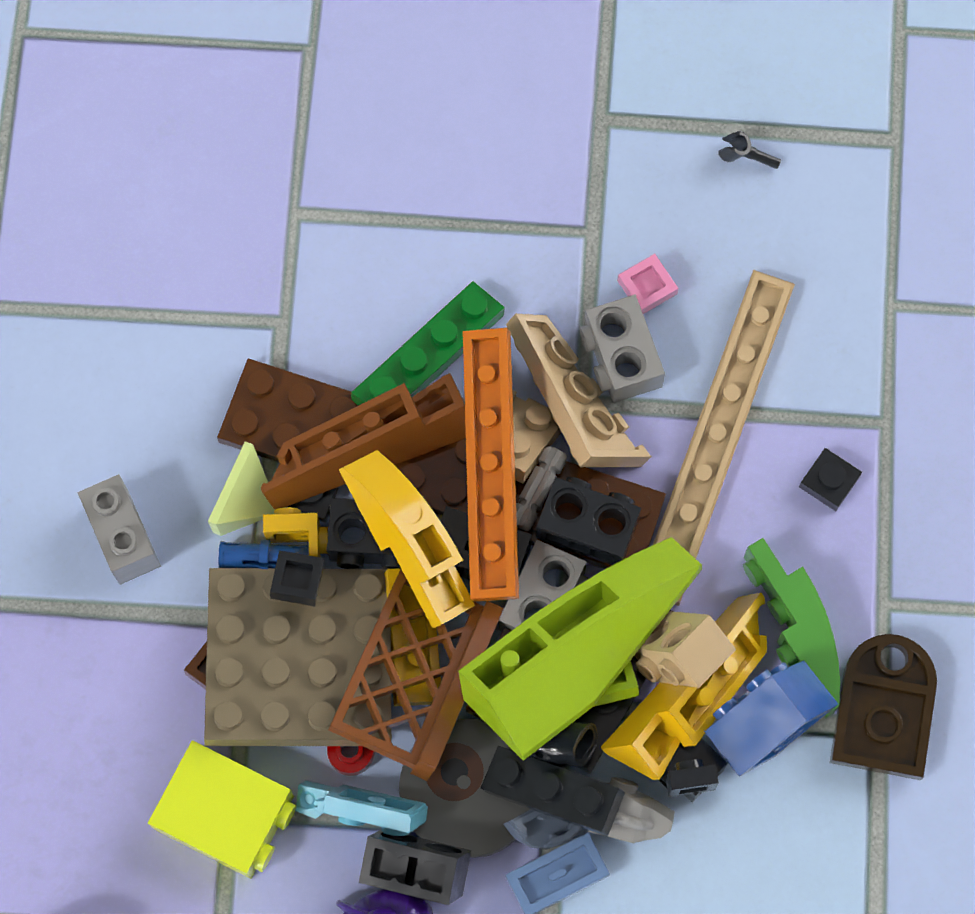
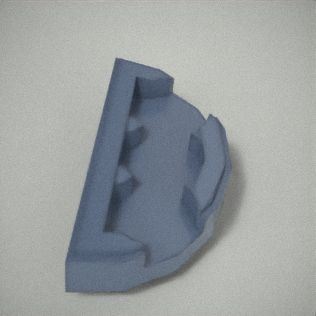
[503,809,582,850]

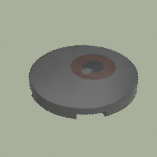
[399,719,529,858]

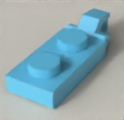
[295,780,428,836]

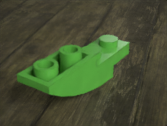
[743,538,840,718]

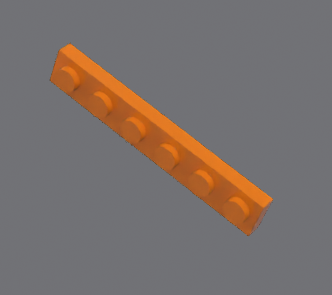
[463,328,519,602]

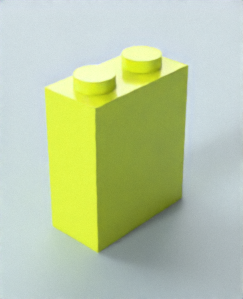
[148,740,296,879]

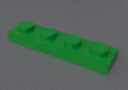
[351,281,505,406]

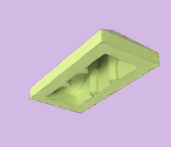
[208,441,275,536]

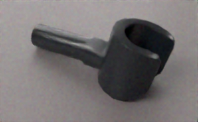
[718,131,781,169]

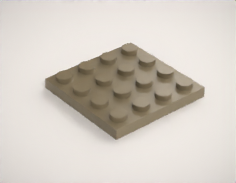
[204,568,392,746]

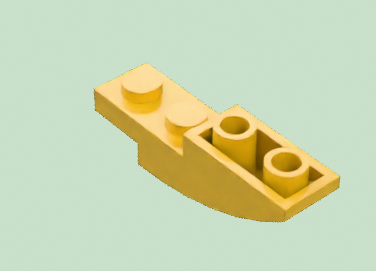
[339,450,475,628]

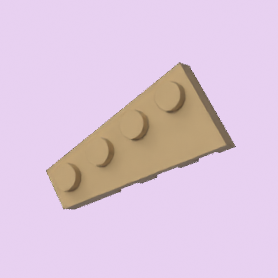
[506,313,651,467]

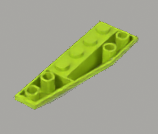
[458,537,702,761]

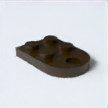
[829,634,937,780]

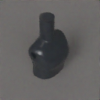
[532,721,598,768]

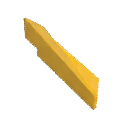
[601,592,767,780]

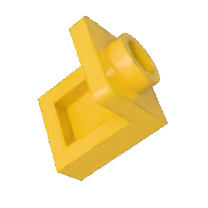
[263,507,329,558]

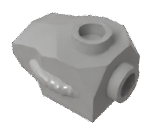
[588,777,675,843]

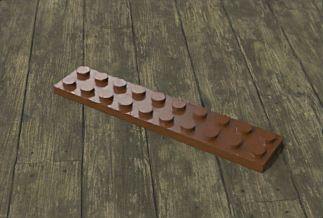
[217,358,666,569]

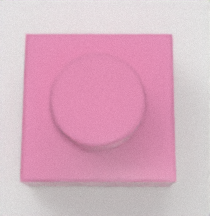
[617,254,678,314]

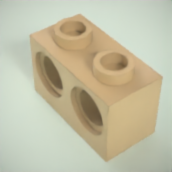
[634,611,736,688]

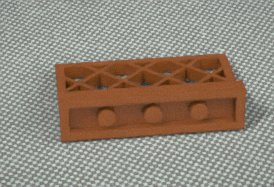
[328,569,504,781]

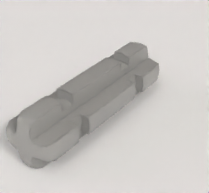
[516,446,567,531]

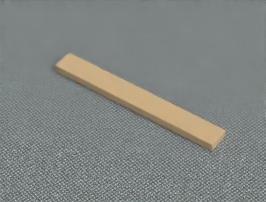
[653,270,795,606]

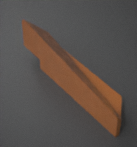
[261,373,466,510]

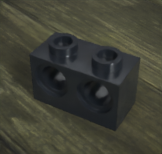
[536,477,641,565]
[327,498,401,569]
[359,830,472,905]

